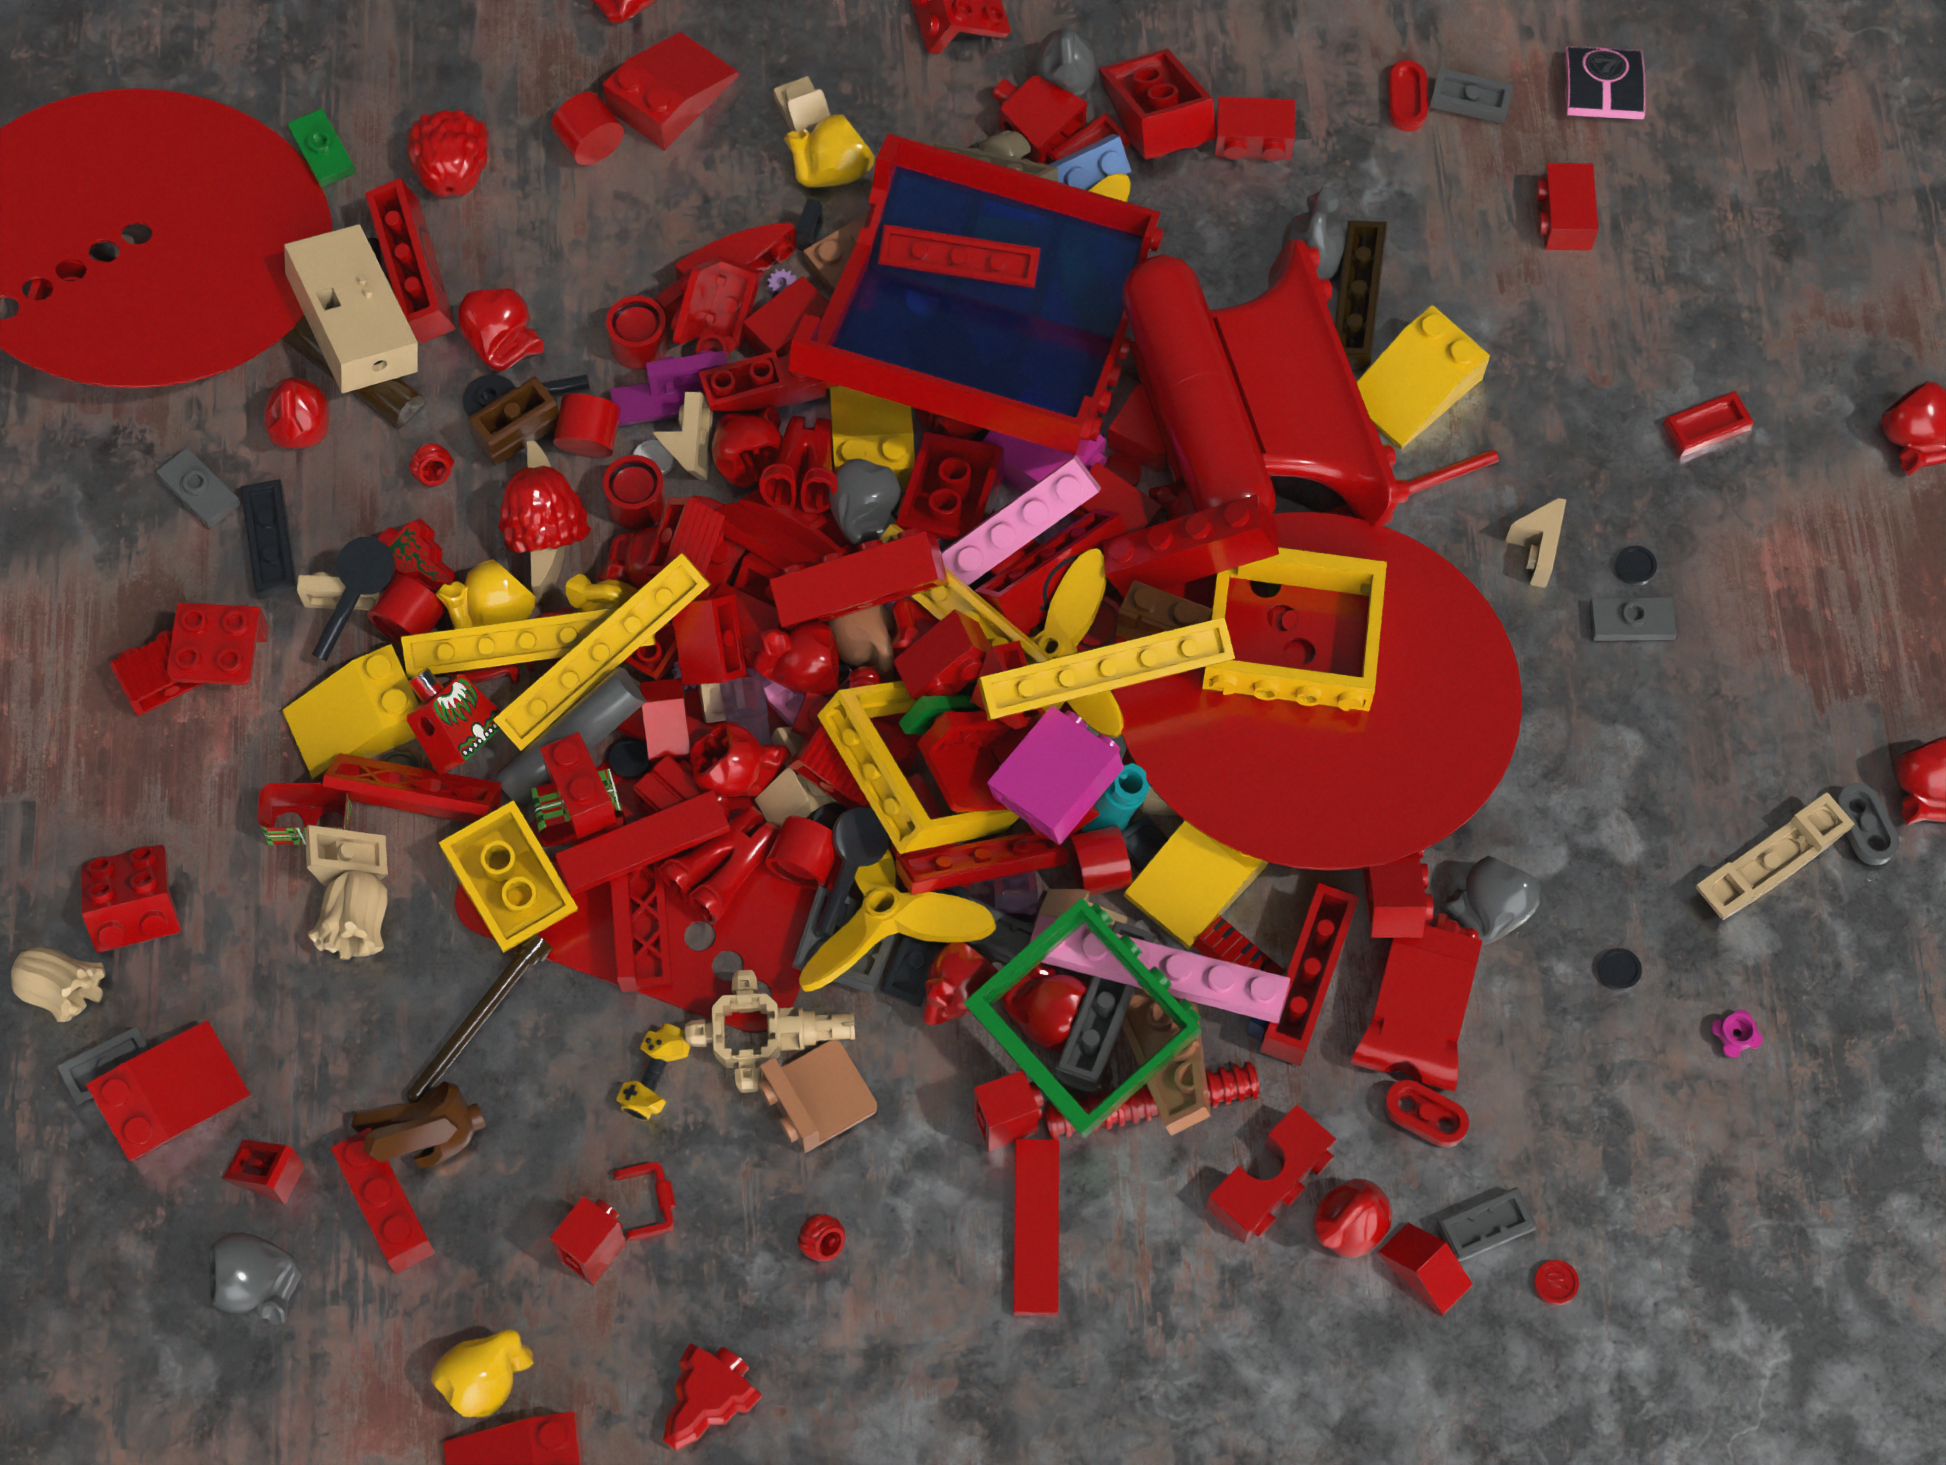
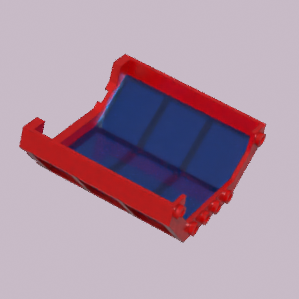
[788,133,1164,456]

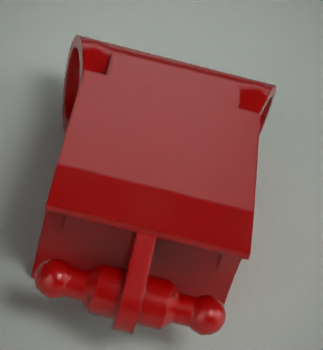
[1349,912,1483,1092]

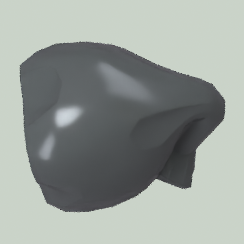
[1035,27,1096,96]
[1281,186,1345,280]
[828,458,901,546]
[1440,856,1542,945]
[209,1232,302,1324]

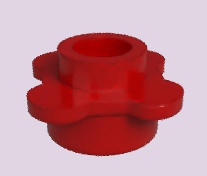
[692,329,736,364]

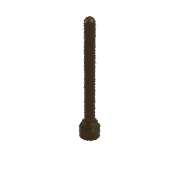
[407,934,553,1103]

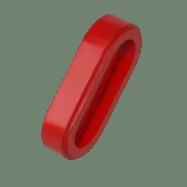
[1387,60,1428,132]

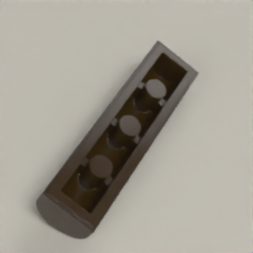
[1335,220,1388,371]
[283,315,426,430]

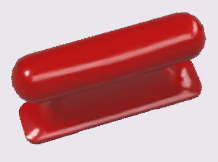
[1122,239,1409,527]

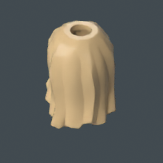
[308,870,387,960]
[11,946,105,1022]

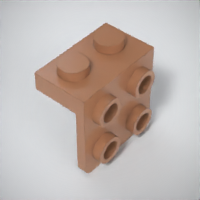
[757,1040,877,1153]

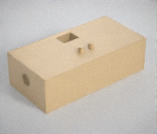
[284,224,418,393]

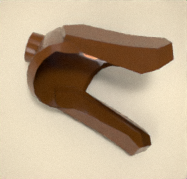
[351,1081,486,1169]

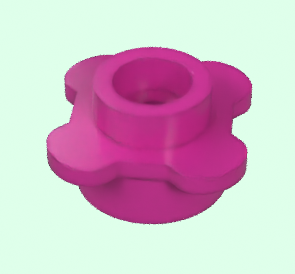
[1711,1009,1763,1058]

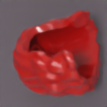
[406,110,489,198]
[498,465,591,553]

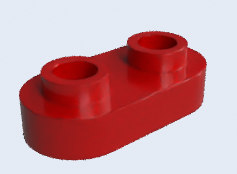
[1384,1080,1469,1148]

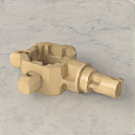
[685,970,855,1093]

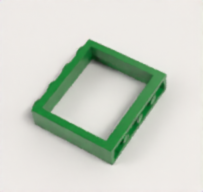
[964,898,1202,1139]

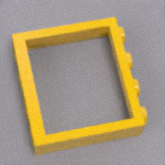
[1202,547,1387,711]
[817,681,1019,854]

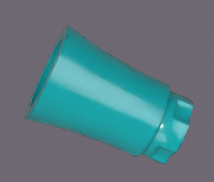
[1082,763,1150,832]

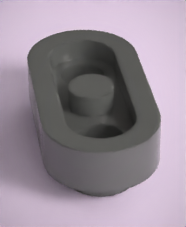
[1836,783,1899,865]

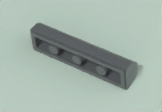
[496,667,647,805]
[1055,920,1156,1092]

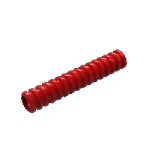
[1043,1061,1260,1140]

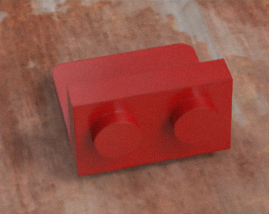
[910,0,1011,54]
[671,256,763,349]
[166,603,269,685]
[917,710,1011,813]
[81,845,181,953]

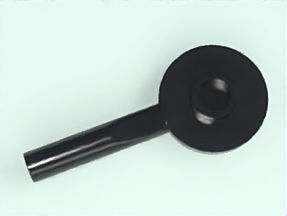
[463,374,590,417]
[312,537,396,661]
[816,807,889,937]

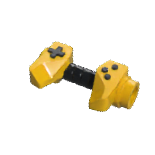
[616,1023,690,1121]

